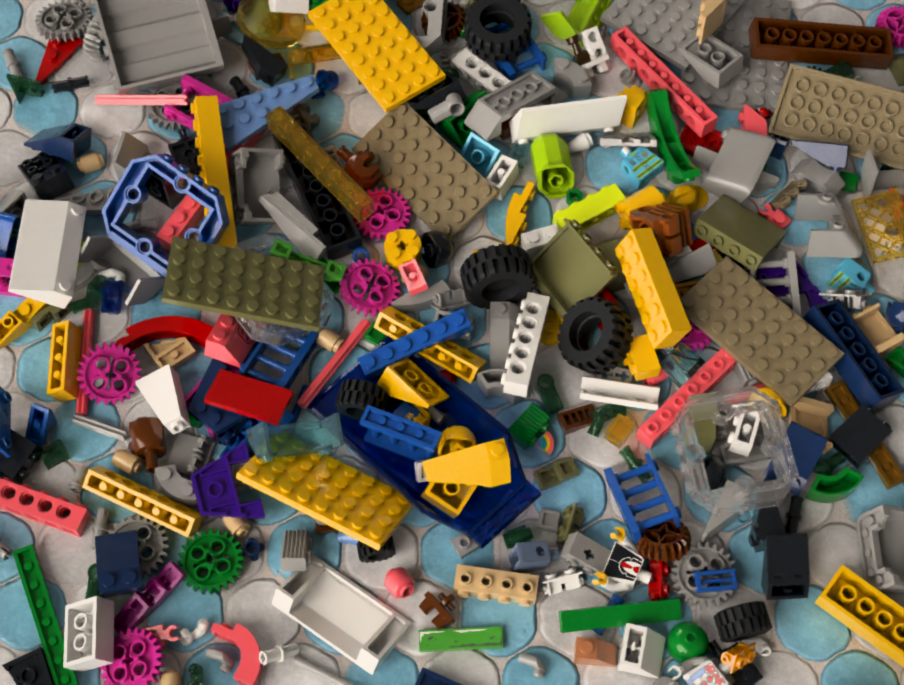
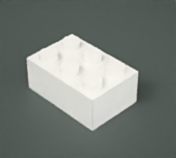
[63,596,114,672]

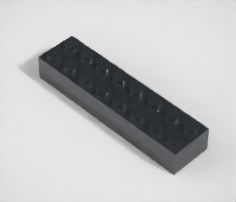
[273,123,363,261]

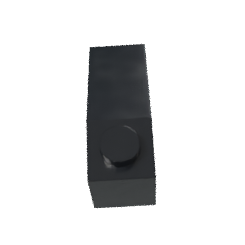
[241,35,288,87]

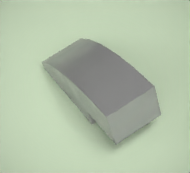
[391,279,451,314]

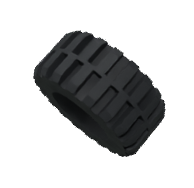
[464,0,532,62]
[460,244,536,309]
[557,297,633,374]

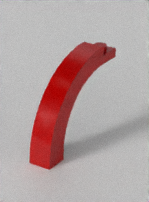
[115,316,213,353]

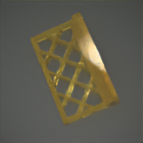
[851,186,904,264]

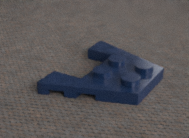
[187,358,246,435]

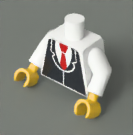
[592,527,652,593]

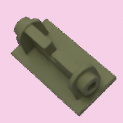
[556,503,585,544]

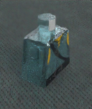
[659,343,706,388]

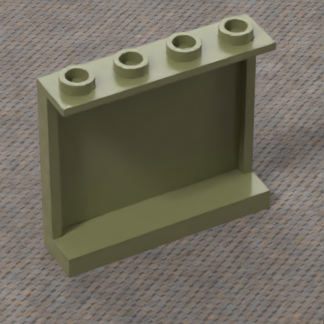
[692,194,787,272]
[531,218,619,320]

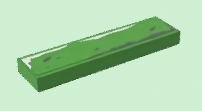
[419,626,503,652]

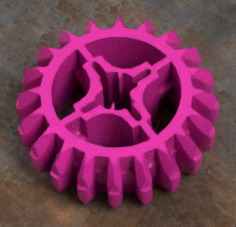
[875,5,904,49]

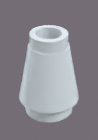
[567,132,593,154]

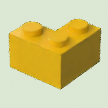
[617,85,647,129]
[622,334,661,381]

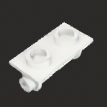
[540,567,584,596]

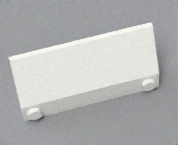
[509,95,627,145]
[8,199,87,309]
[272,554,412,675]

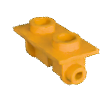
[721,642,756,674]

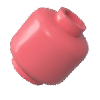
[384,567,415,598]

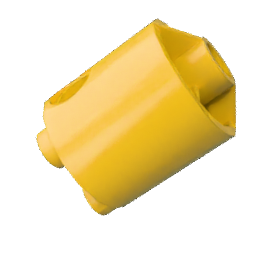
[614,185,668,232]

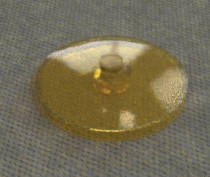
[236,0,306,49]

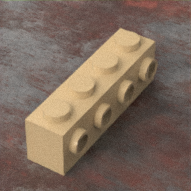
[453,564,539,607]

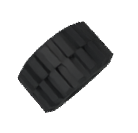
[335,379,389,421]
[714,601,772,643]

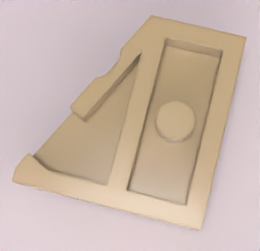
[143,337,197,369]

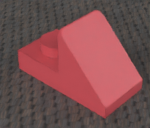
[398,259,428,296]

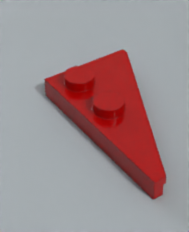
[34,38,84,89]

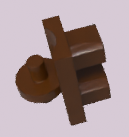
[419,591,456,629]

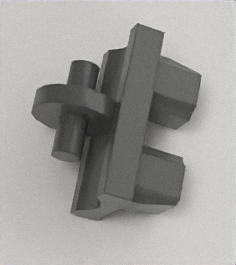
[288,102,320,133]

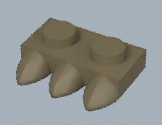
[769,180,807,209]

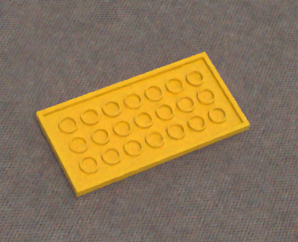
[307,0,446,113]
[236,432,417,551]

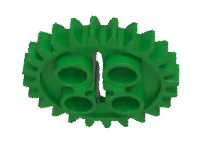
[177,528,245,595]

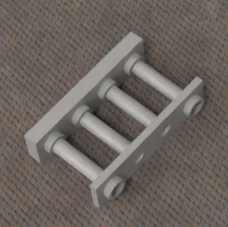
[744,251,802,318]

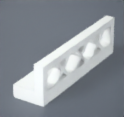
[579,375,660,411]

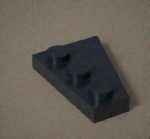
[2,647,55,685]

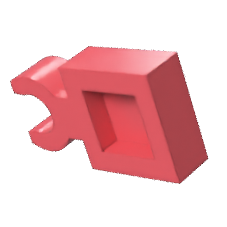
[757,203,792,230]
[142,625,181,647]

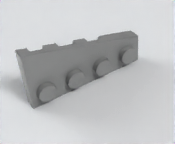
[58,185,133,215]
[719,416,789,467]

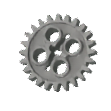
[35,0,93,42]
[145,81,195,132]
[108,514,170,580]
[671,542,738,609]

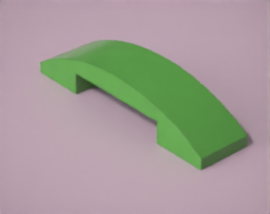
[270,239,347,281]

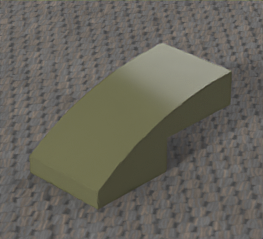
[30,303,72,332]
[533,457,580,491]

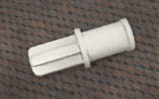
[259,643,300,665]

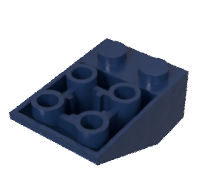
[24,123,92,161]

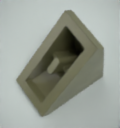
[888,53,904,87]

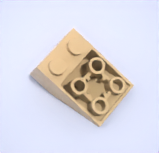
[696,0,727,45]

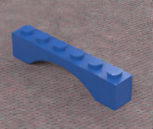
[357,308,473,380]

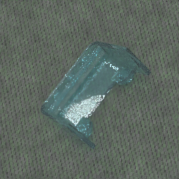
[246,413,344,463]

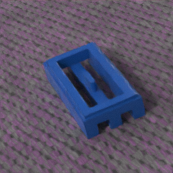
[693,568,739,594]

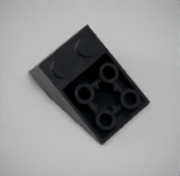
[18,152,75,200]
[761,533,810,600]

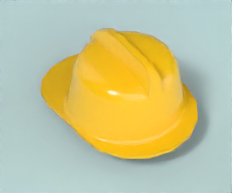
[667,184,708,213]

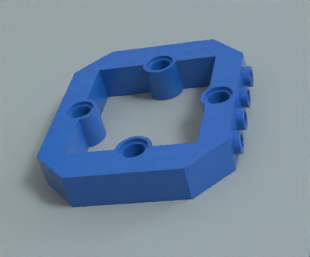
[102,153,230,277]

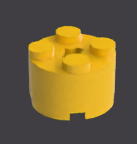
[384,229,422,272]

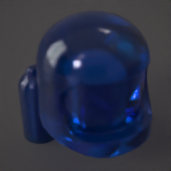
[311,69,339,99]

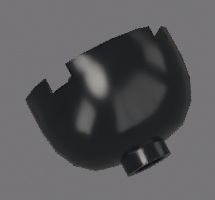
[421,230,455,268]
[689,452,727,493]

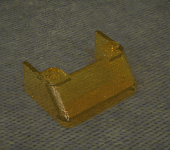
[286,42,362,85]

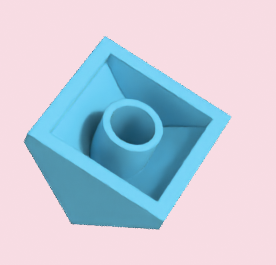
[460,132,501,179]

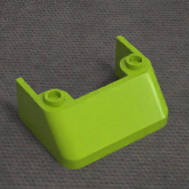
[540,0,612,47]

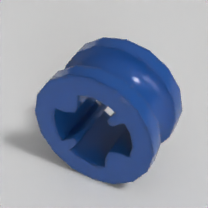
[352,247,370,263]

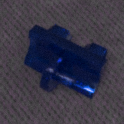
[101,280,124,315]

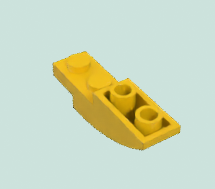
[505,181,536,247]
[0,297,49,349]

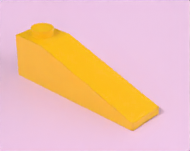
[422,438,511,488]

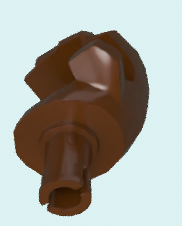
[337,145,382,191]
[128,416,166,473]

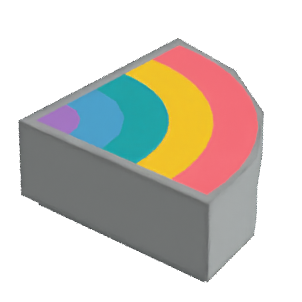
[534,430,554,458]

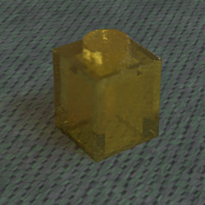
[604,413,635,449]

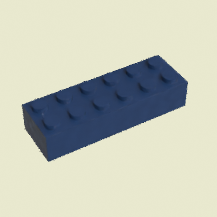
[803,299,904,410]

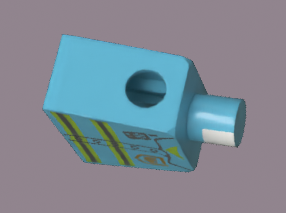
[620,146,665,190]
[826,258,875,297]

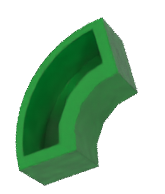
[805,467,864,503]

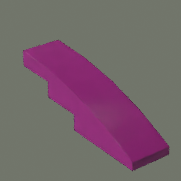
[114,561,187,634]

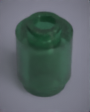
[502,524,534,550]

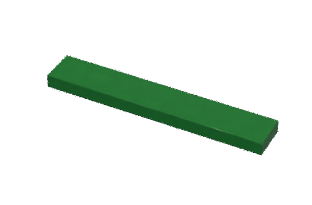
[558,598,682,633]

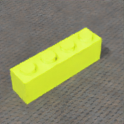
[552,183,626,231]

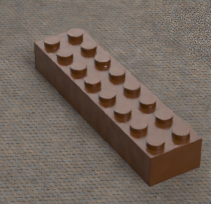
[748,17,894,70]

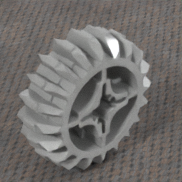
[82,17,109,62]

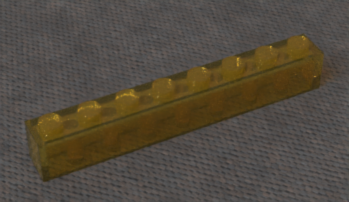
[265,106,374,223]

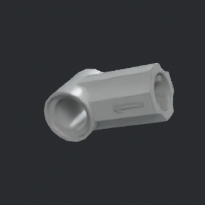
[427,93,465,125]

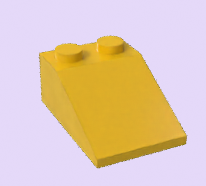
[377,358,450,408]
[421,443,478,519]

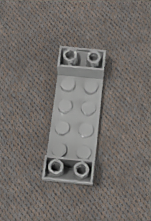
[464,71,569,142]

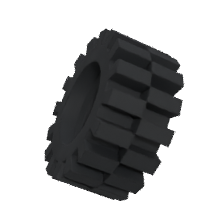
[357,536,396,563]

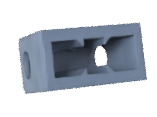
[508,541,559,573]

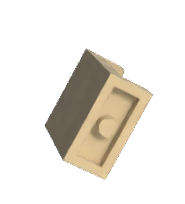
[851,303,904,357]
[788,396,834,454]

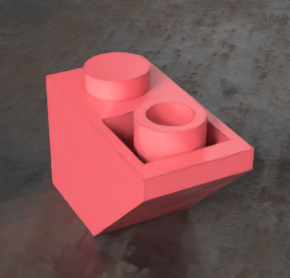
[738,105,767,136]

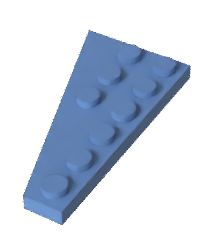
[219,74,319,154]

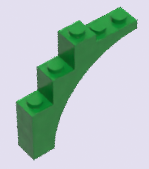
[644,88,701,184]

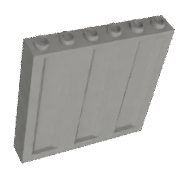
[89,0,224,95]

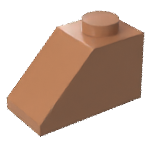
[573,637,617,667]

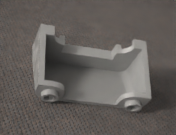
[699,126,776,204]
[229,147,286,226]
[856,505,904,594]

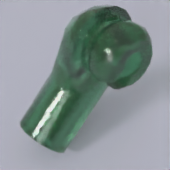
[187,663,204,685]

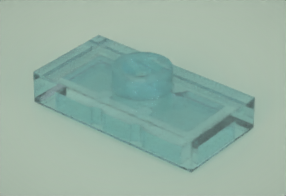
[508,141,532,169]

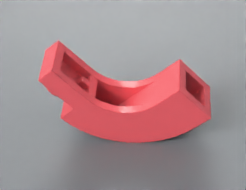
[210,622,263,685]

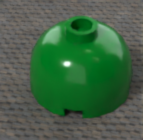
[666,621,709,664]

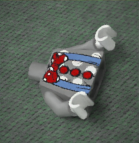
[668,656,735,685]

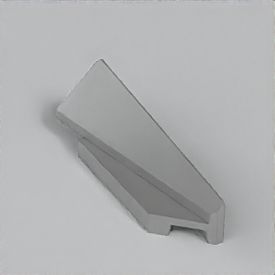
[692,146,780,196]
[259,189,327,261]
[624,243,717,296]

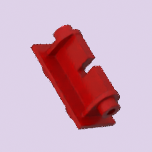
[648,560,671,601]

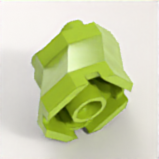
[530,133,574,199]

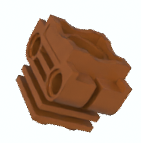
[629,202,693,257]

